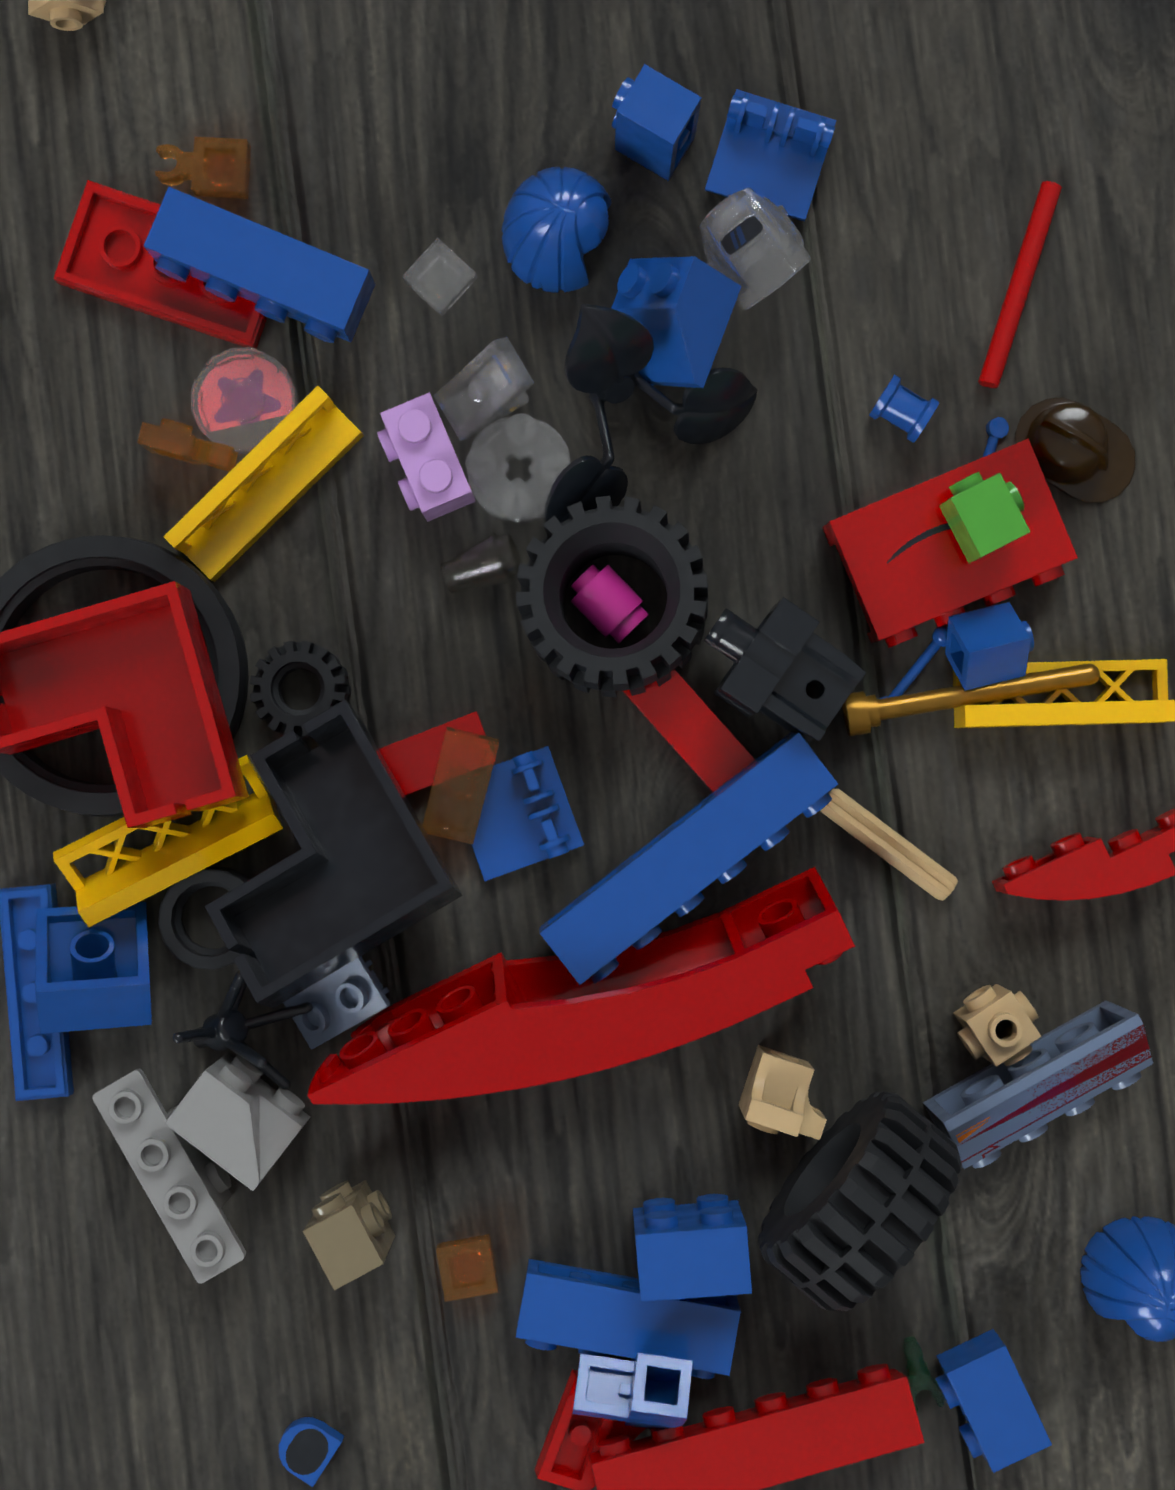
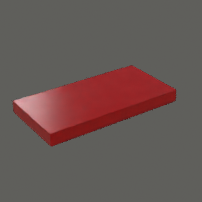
[53,180,267,351]

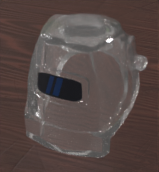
[699,188,811,310]

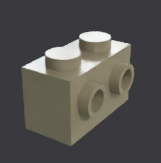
[303,1180,395,1290]

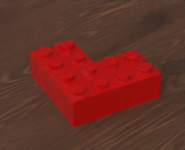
[0,581,249,828]

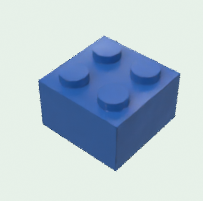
[633,1194,752,1302]

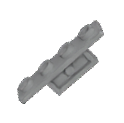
[92,1069,246,1283]

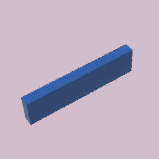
[0,883,74,1101]

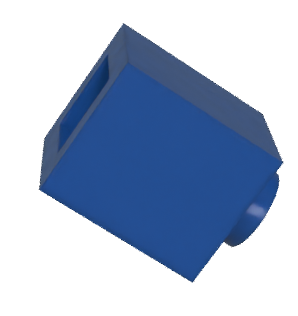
[945,602,1034,691]

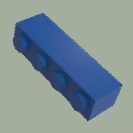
[143,187,376,343]
[516,1259,741,1379]

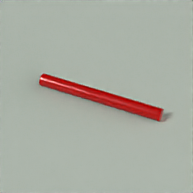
[978,181,1062,389]

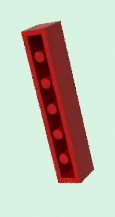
[588,1364,925,1490]

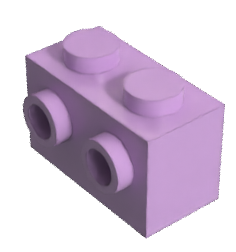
[377,392,476,522]

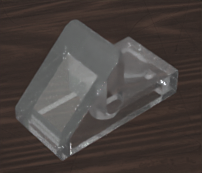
[434,337,534,441]

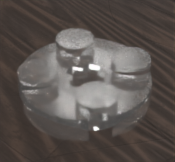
[465,413,571,522]

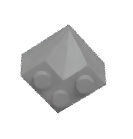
[164,1053,310,1191]

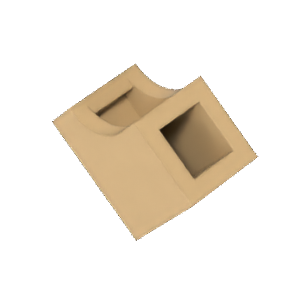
[738,1045,827,1140]

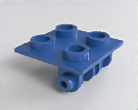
[705,89,837,222]
[449,746,584,881]

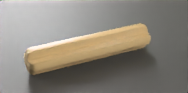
[820,788,958,901]

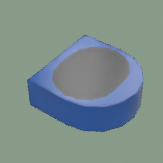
[279,1417,344,1487]

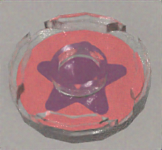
[191,347,298,454]

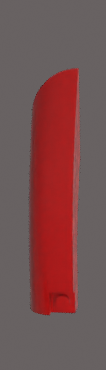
[307,867,855,1105]

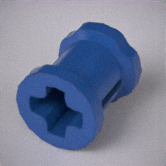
[869,374,940,443]

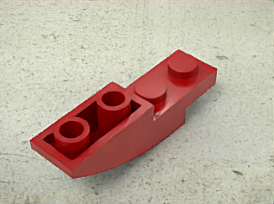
[992,809,1175,901]

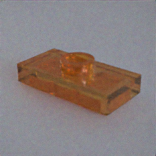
[422,727,499,844]

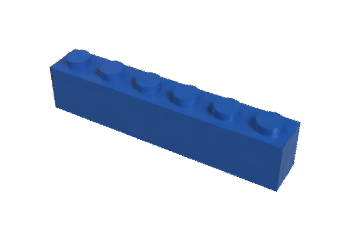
[539,732,838,985]

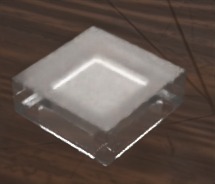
[402,238,477,316]

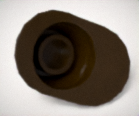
[1015,397,1135,503]

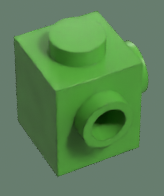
[939,472,1031,563]

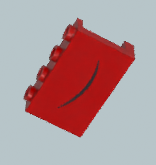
[822,438,1078,648]

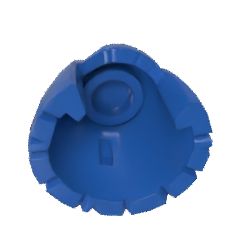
[502,166,612,293]
[1080,1216,1175,1342]

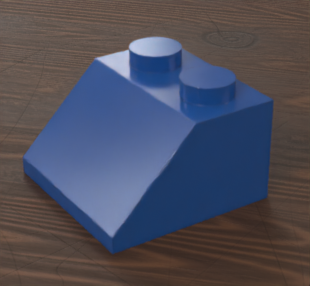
[611,256,742,388]
[35,902,152,1034]

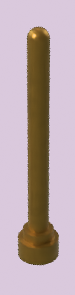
[842,664,1100,736]

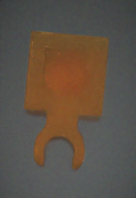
[155,137,251,199]
[137,418,239,472]

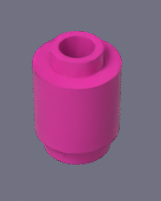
[570,564,649,644]

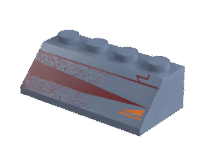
[922,1000,1153,1169]

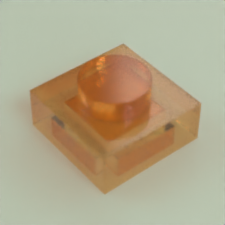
[436,1234,499,1302]

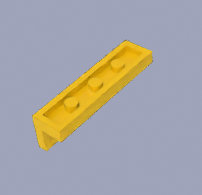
[163,385,364,582]
[953,659,1175,728]
[53,755,283,927]

